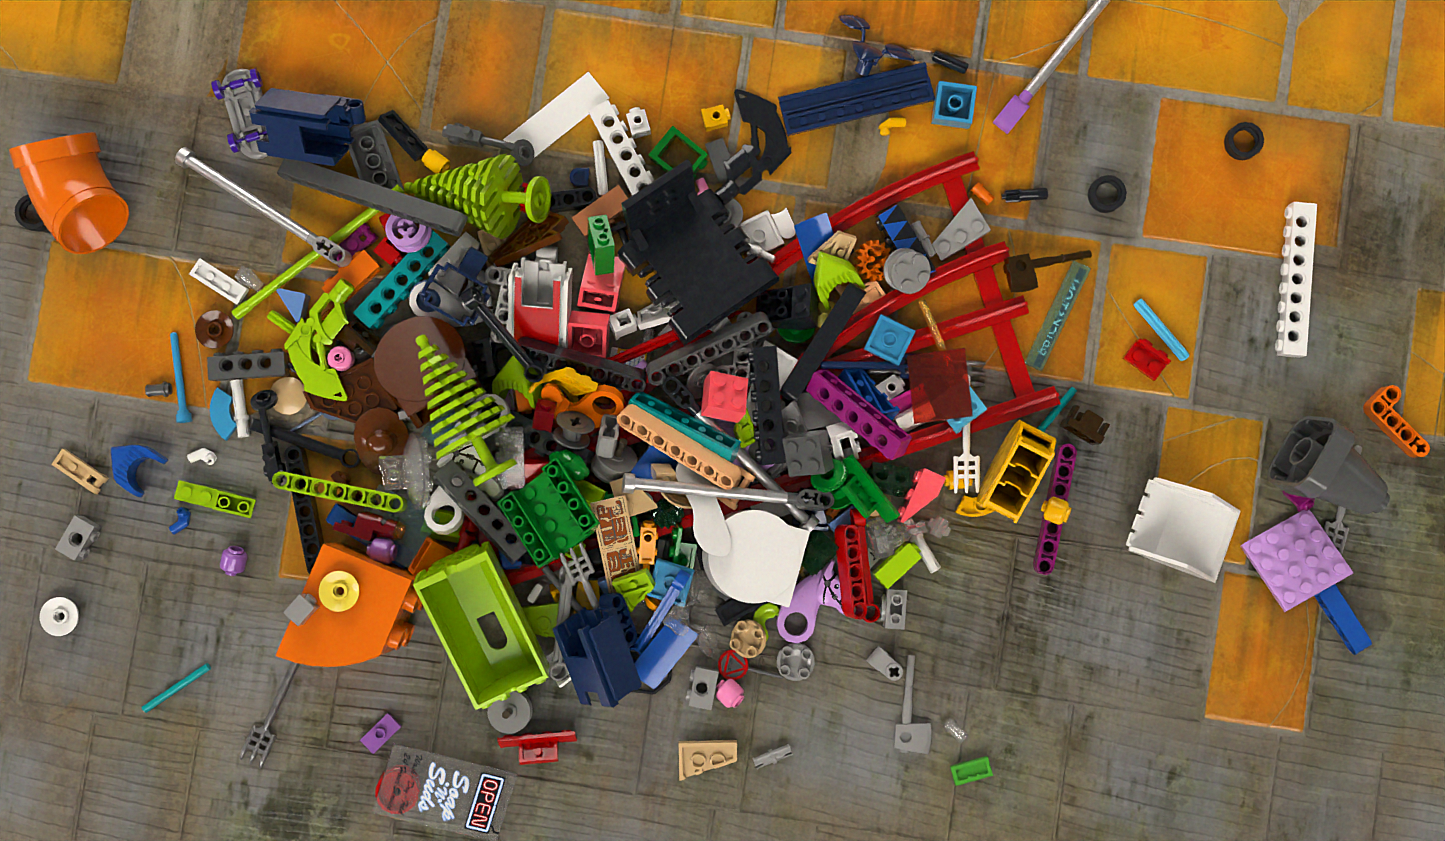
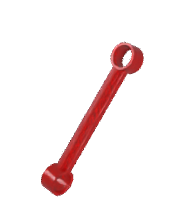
[597,330,679,371]
[849,508,880,623]

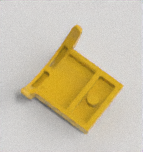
[528,367,598,403]

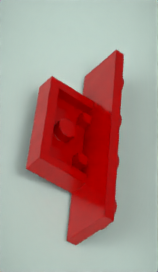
[497,730,577,765]

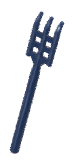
[820,353,935,379]

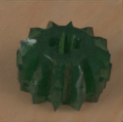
[651,499,685,529]

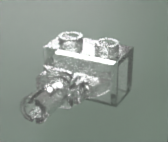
[865,517,927,559]

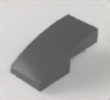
[705,138,730,182]

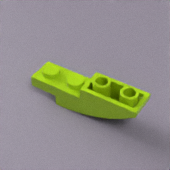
[174,480,256,518]

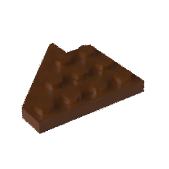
[487,211,569,267]
[303,358,398,424]

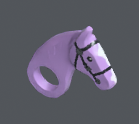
[776,559,855,643]

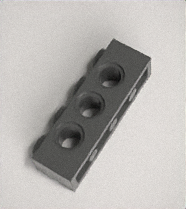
[207,349,290,381]

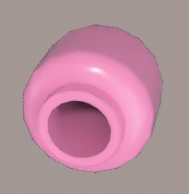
[327,346,355,372]
[716,679,744,708]

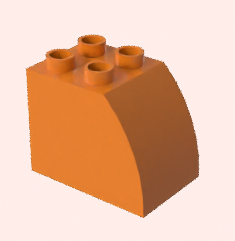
[275,542,424,667]

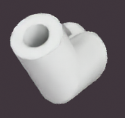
[187,448,217,465]

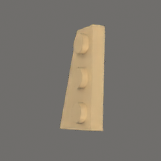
[679,740,737,781]

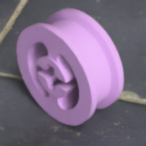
[385,215,432,253]

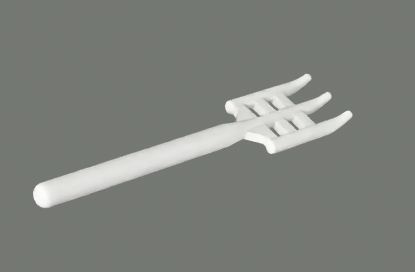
[953,374,980,493]

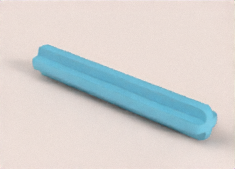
[1134,299,1190,361]

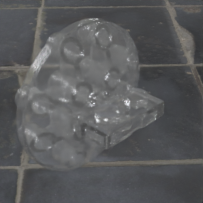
[378,432,433,510]

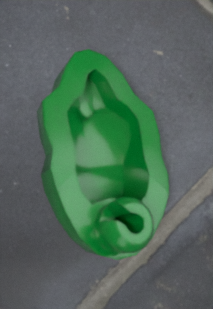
[549,449,590,481]

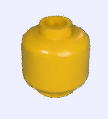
[1041,496,1072,525]

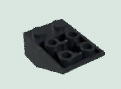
[756,283,819,330]

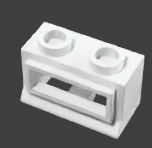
[826,422,861,460]

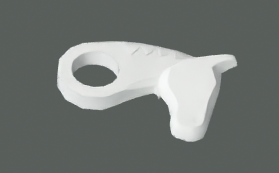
[424,471,504,535]

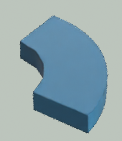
[210,387,237,441]

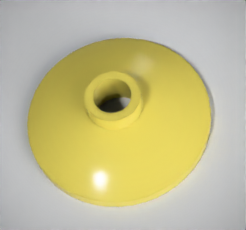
[319,571,360,612]

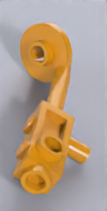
[636,521,662,612]

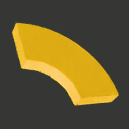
[955,495,994,517]

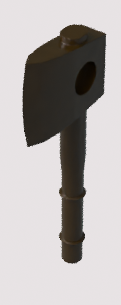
[1003,250,1092,292]

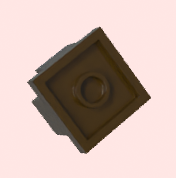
[1059,405,1110,446]

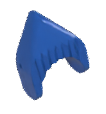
[111,445,168,497]

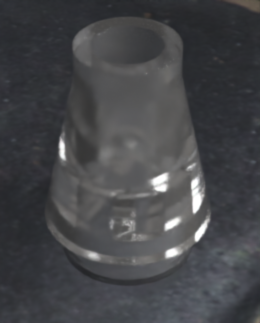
[234,265,265,292]

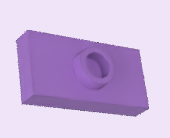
[360,712,402,754]

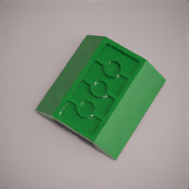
[497,457,600,568]

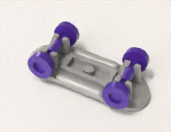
[211,68,269,159]

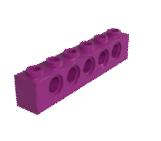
[806,369,912,460]

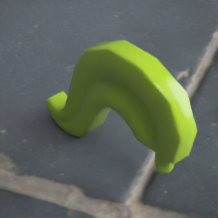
[753,602,780,641]

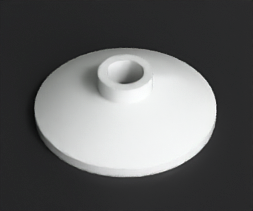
[40,597,79,636]

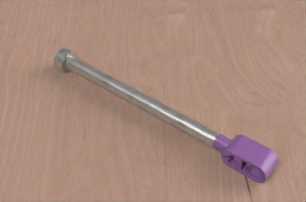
[993,0,1111,134]

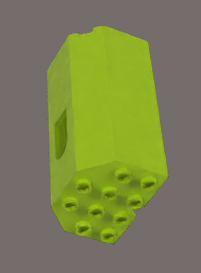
[413,541,550,710]

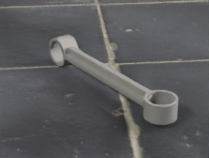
[549,566,577,681]

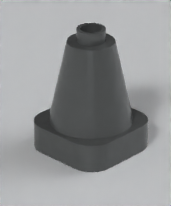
[1267,416,1390,515]

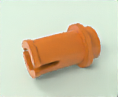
[971,182,995,206]

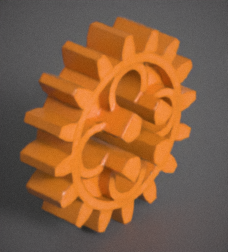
[854,240,891,282]

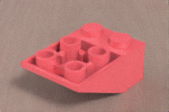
[577,253,625,314]
[897,468,946,523]

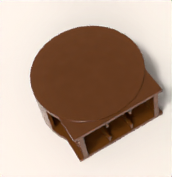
[374,316,484,429]

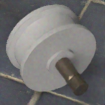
[591,438,637,484]
[487,691,533,734]

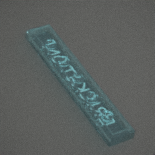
[1024,261,1091,371]

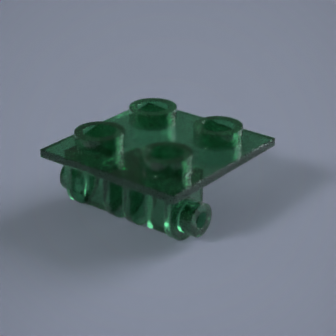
[801,530,839,576]

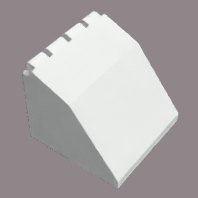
[1126,477,1241,583]

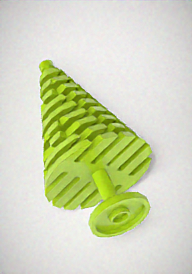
[404,154,551,239]
[415,334,517,487]

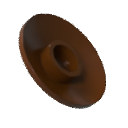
[195,310,234,349]

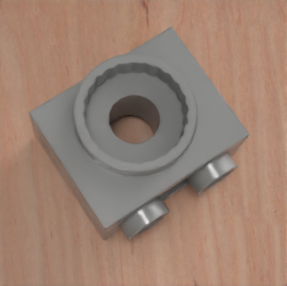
[879,588,907,630]

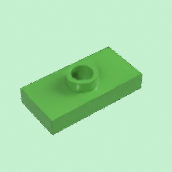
[950,756,993,786]

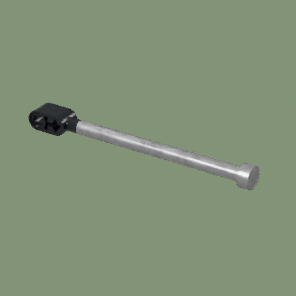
[662,376,819,532]

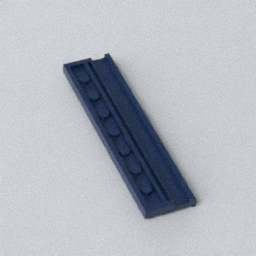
[778,62,935,136]

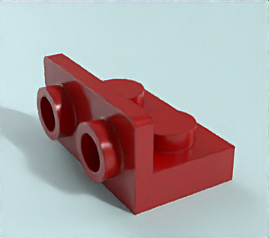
[1122,338,1171,381]

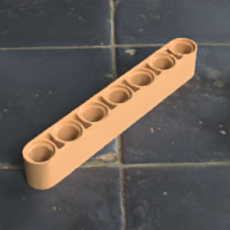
[617,404,741,490]

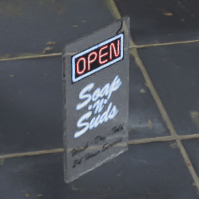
[372,743,518,841]

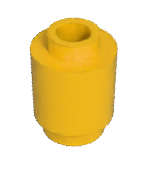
[421,149,451,174]
[943,470,973,490]

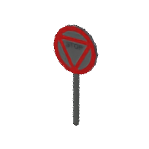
[718,650,784,680]

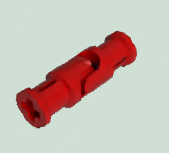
[453,495,484,552]

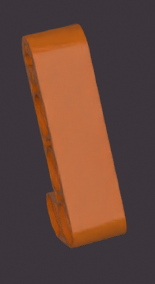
[1363,385,1430,458]

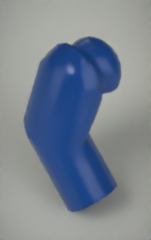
[169,507,191,535]

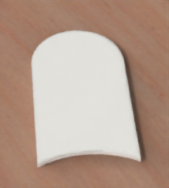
[771,208,796,239]

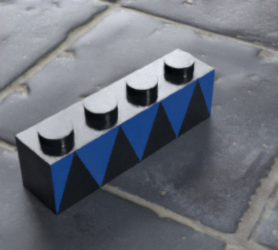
[874,204,936,274]

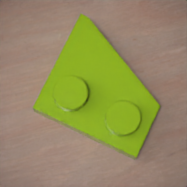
[612,568,656,613]

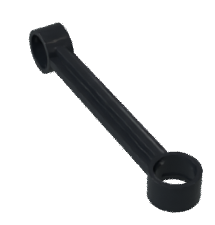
[461,286,545,382]
[249,418,361,468]

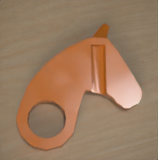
[541,383,625,429]

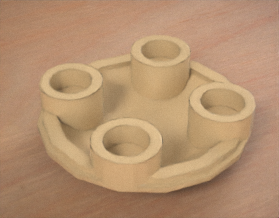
[270,377,307,415]
[730,619,767,658]

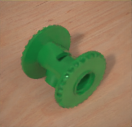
[811,459,852,510]

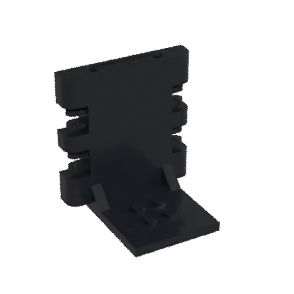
[617,159,779,346]

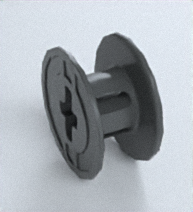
[552,411,595,449]

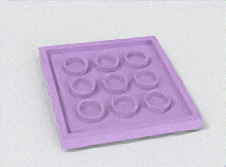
[1240,509,1353,612]

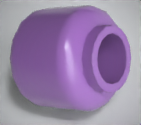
[367,538,397,565]
[220,546,248,576]

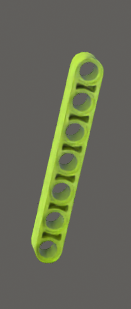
[272,471,408,513]

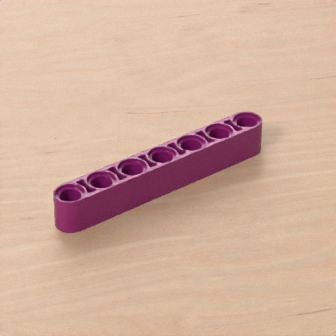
[1033,444,1077,575]

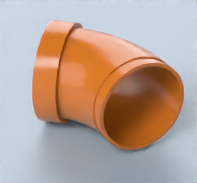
[9,132,129,254]

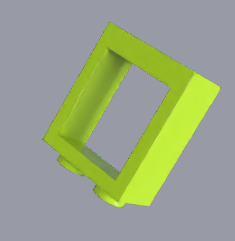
[871,542,922,589]

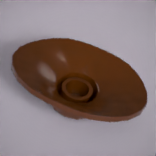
[354,407,411,475]

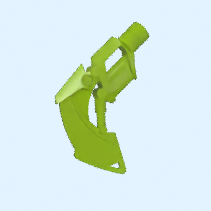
[284,278,355,401]

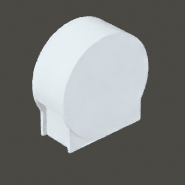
[702,510,810,607]

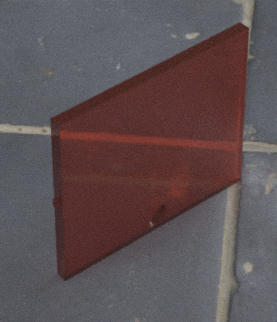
[907,348,973,424]

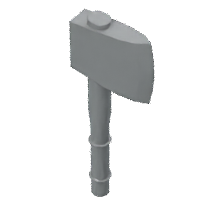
[893,655,931,754]

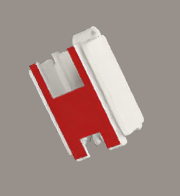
[508,246,573,351]

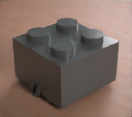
[782,430,834,477]

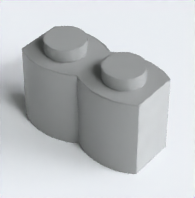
[596,414,620,458]

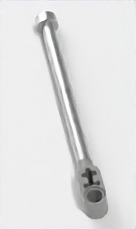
[175,147,352,267]

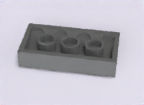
[347,120,404,191]

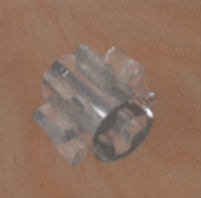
[926,515,951,539]

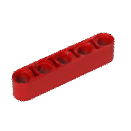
[834,524,867,620]

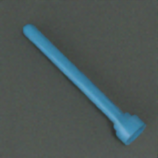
[170,332,192,423]

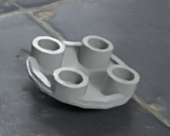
[777,643,815,681]

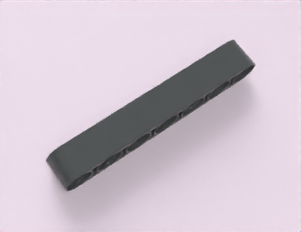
[646,312,772,385]

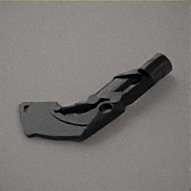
[714,89,791,206]

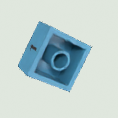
[931,81,977,129]

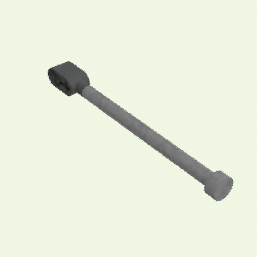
[622,473,834,511]

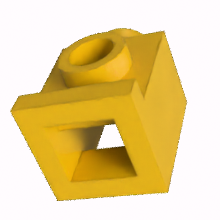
[701,104,731,132]

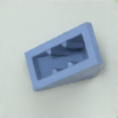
[276,288,311,323]

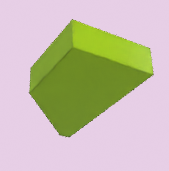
[733,408,755,448]

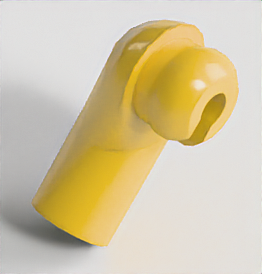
[878,117,906,136]

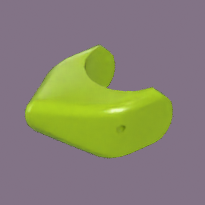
[813,252,866,310]
[492,355,543,408]

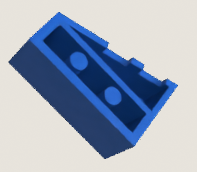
[838,369,900,421]

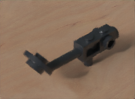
[250,390,286,484]

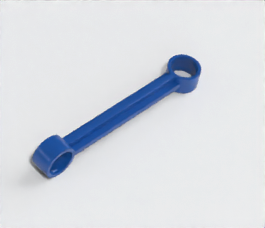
[629,569,691,663]

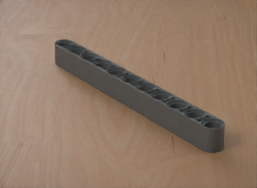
[277,158,468,236]

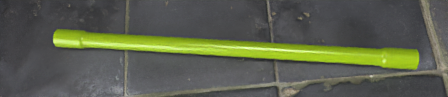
[231,184,405,320]

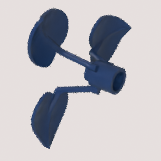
[838,15,915,76]

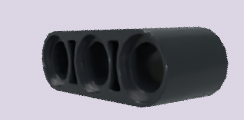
[549,187,598,213]

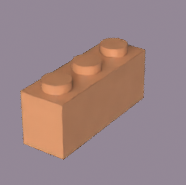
[572,185,628,239]

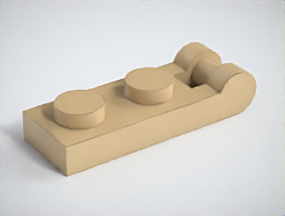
[51,449,109,494]

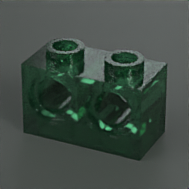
[867,462,911,497]

